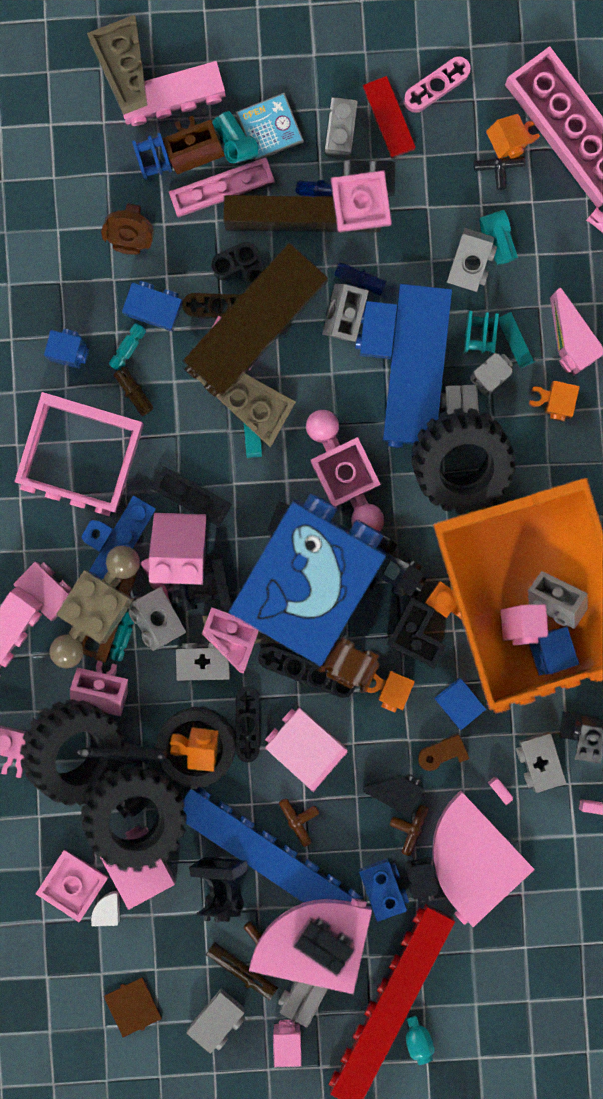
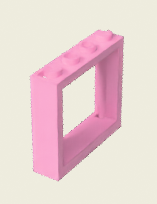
[15,392,144,516]

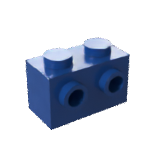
[122,281,182,332]
[355,301,397,359]
[44,329,89,369]
[359,858,409,922]

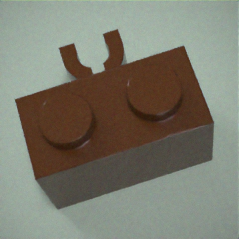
[162,116,225,175]

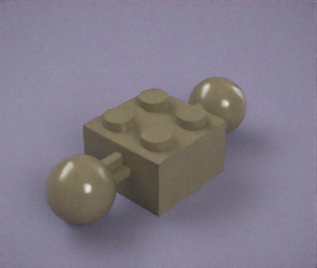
[50,545,140,668]

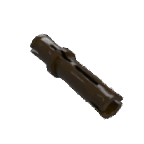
[206,942,279,1001]

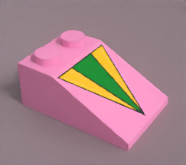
[550,288,603,376]

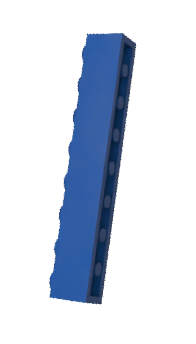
[183,787,363,903]

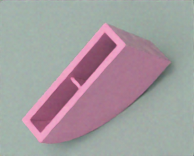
[432,790,534,927]
[249,898,372,994]

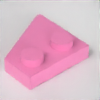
[202,607,259,673]

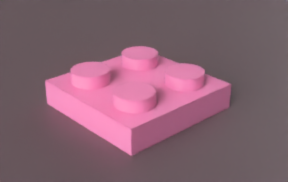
[331,171,391,232]
[36,849,109,922]

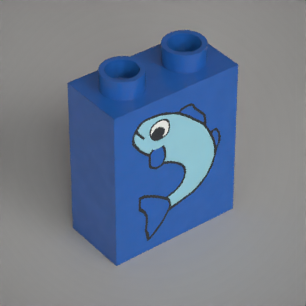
[228,493,386,666]

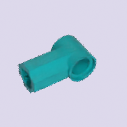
[212,111,259,164]
[479,210,518,266]

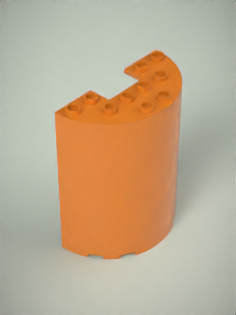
[433,478,603,713]

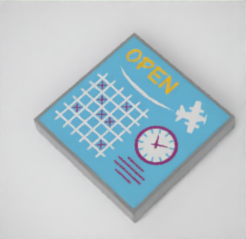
[236,93,303,161]

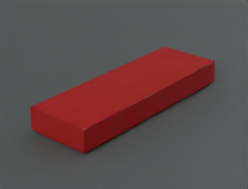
[363,76,416,159]

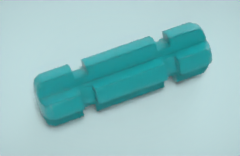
[109,323,146,371]
[109,611,134,662]

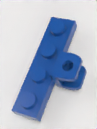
[82,496,156,579]

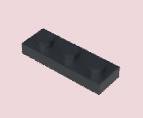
[151,466,232,527]

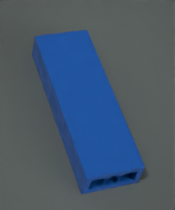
[382,284,452,448]

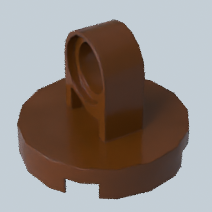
[101,203,154,255]

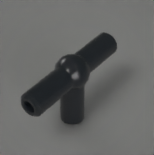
[473,156,526,190]

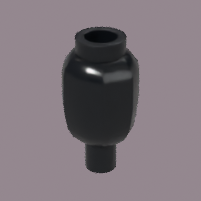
[115,796,151,818]

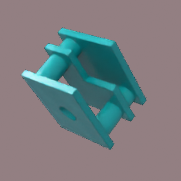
[463,311,499,356]

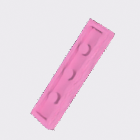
[169,157,275,217]

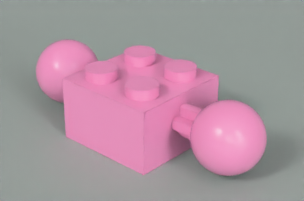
[306,410,384,532]

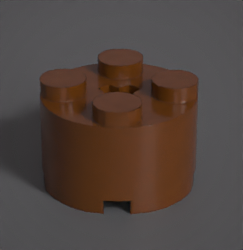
[318,638,380,693]

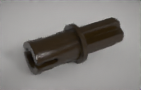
[113,366,153,416]

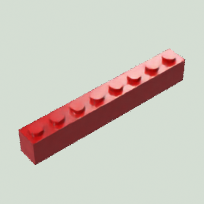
[328,904,455,1099]

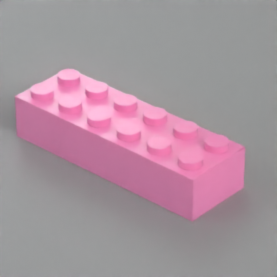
[505,46,603,208]

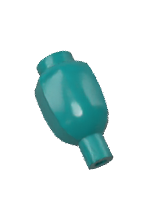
[406,1015,435,1065]

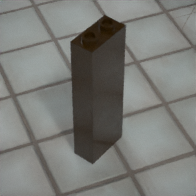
[224,195,381,232]
[183,243,328,398]

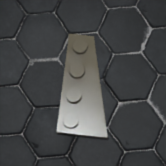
[87,15,148,115]
[197,374,296,448]

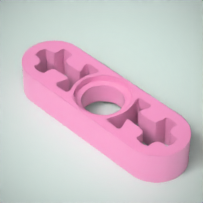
[404,57,471,112]

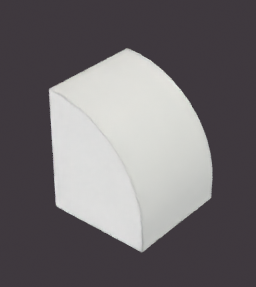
[91,890,120,926]

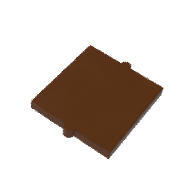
[103,977,162,1037]

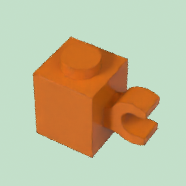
[486,114,540,159]
[529,381,580,422]
[423,581,462,620]
[367,670,415,712]
[170,728,218,772]

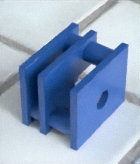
[132,133,172,180]
[529,627,579,676]
[434,678,486,730]

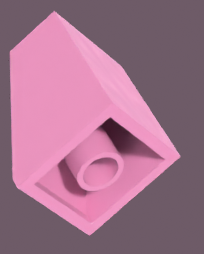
[149,513,206,584]
[265,707,348,791]

